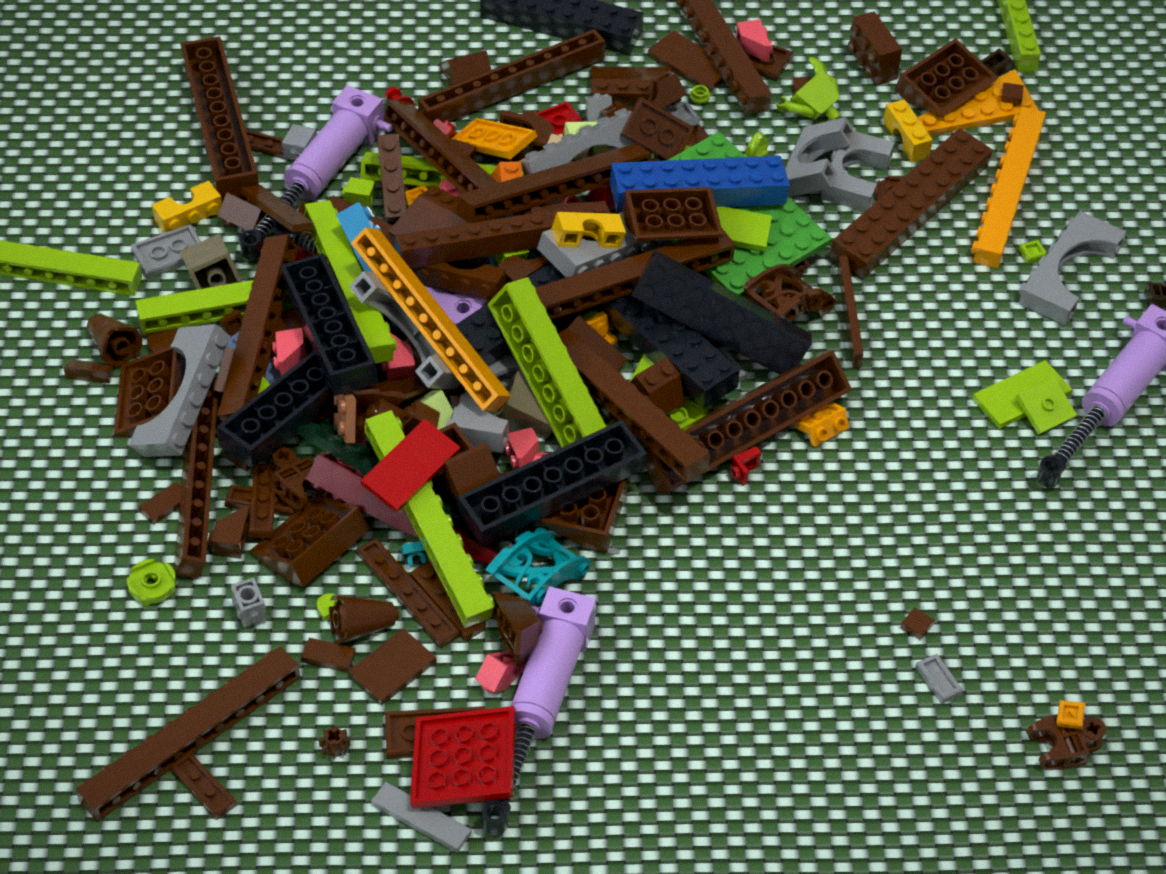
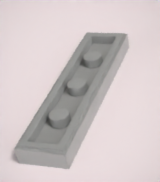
[371,782,472,853]

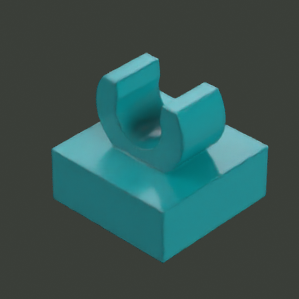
[400,541,426,566]

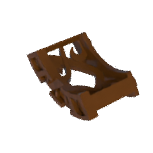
[743,264,837,322]

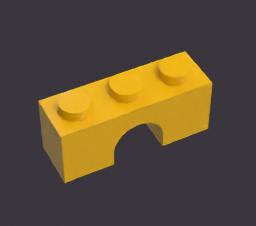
[883,99,933,163]
[152,181,222,233]
[551,212,626,248]

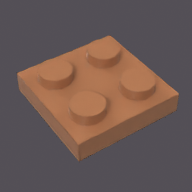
[333,391,356,443]

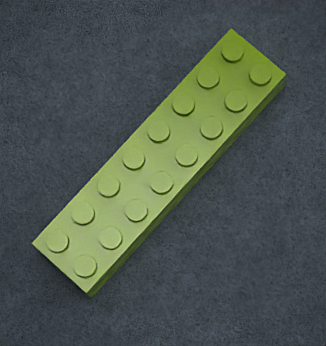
[487,277,607,448]

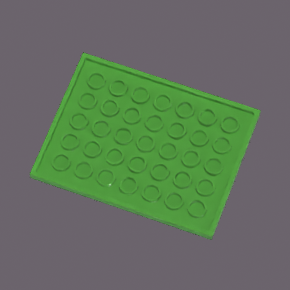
[668,132,832,297]

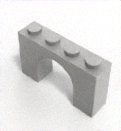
[785,117,855,197]
[820,131,895,211]

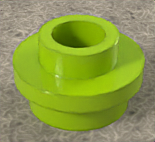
[690,85,710,104]

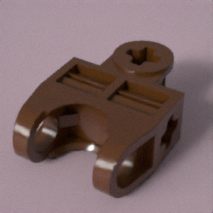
[268,447,332,510]
[1026,714,1106,770]

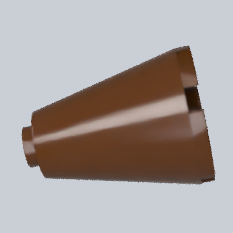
[87,313,142,367]
[329,595,399,644]

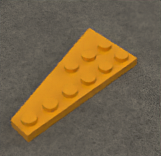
[917,69,1038,136]

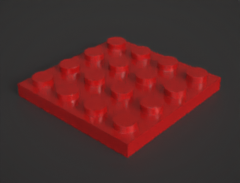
[410,706,516,809]

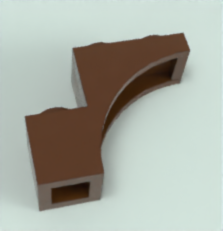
[355,398,440,442]

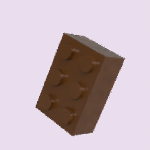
[848,11,902,85]

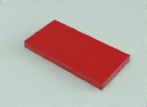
[361,419,460,513]

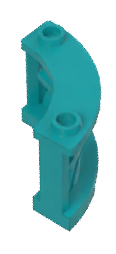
[485,528,592,607]

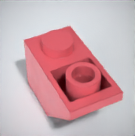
[736,19,773,61]
[272,328,307,376]
[380,333,415,380]
[504,427,540,469]

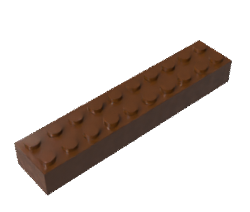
[180,36,259,199]
[829,128,993,280]
[644,349,852,494]

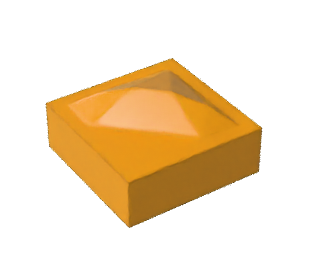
[1057,700,1086,729]

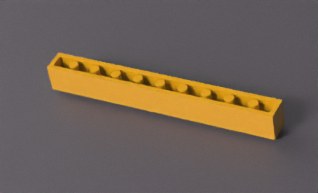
[971,107,1046,269]
[351,227,511,412]

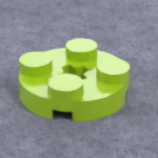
[127,559,176,606]

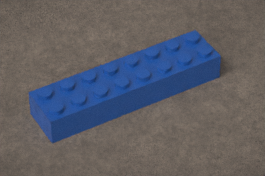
[609,156,790,212]

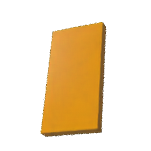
[451,118,537,159]

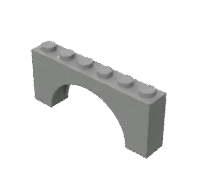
[519,108,652,204]
[1018,211,1126,326]
[537,212,669,278]
[349,271,461,390]
[128,324,231,457]
[446,351,522,452]

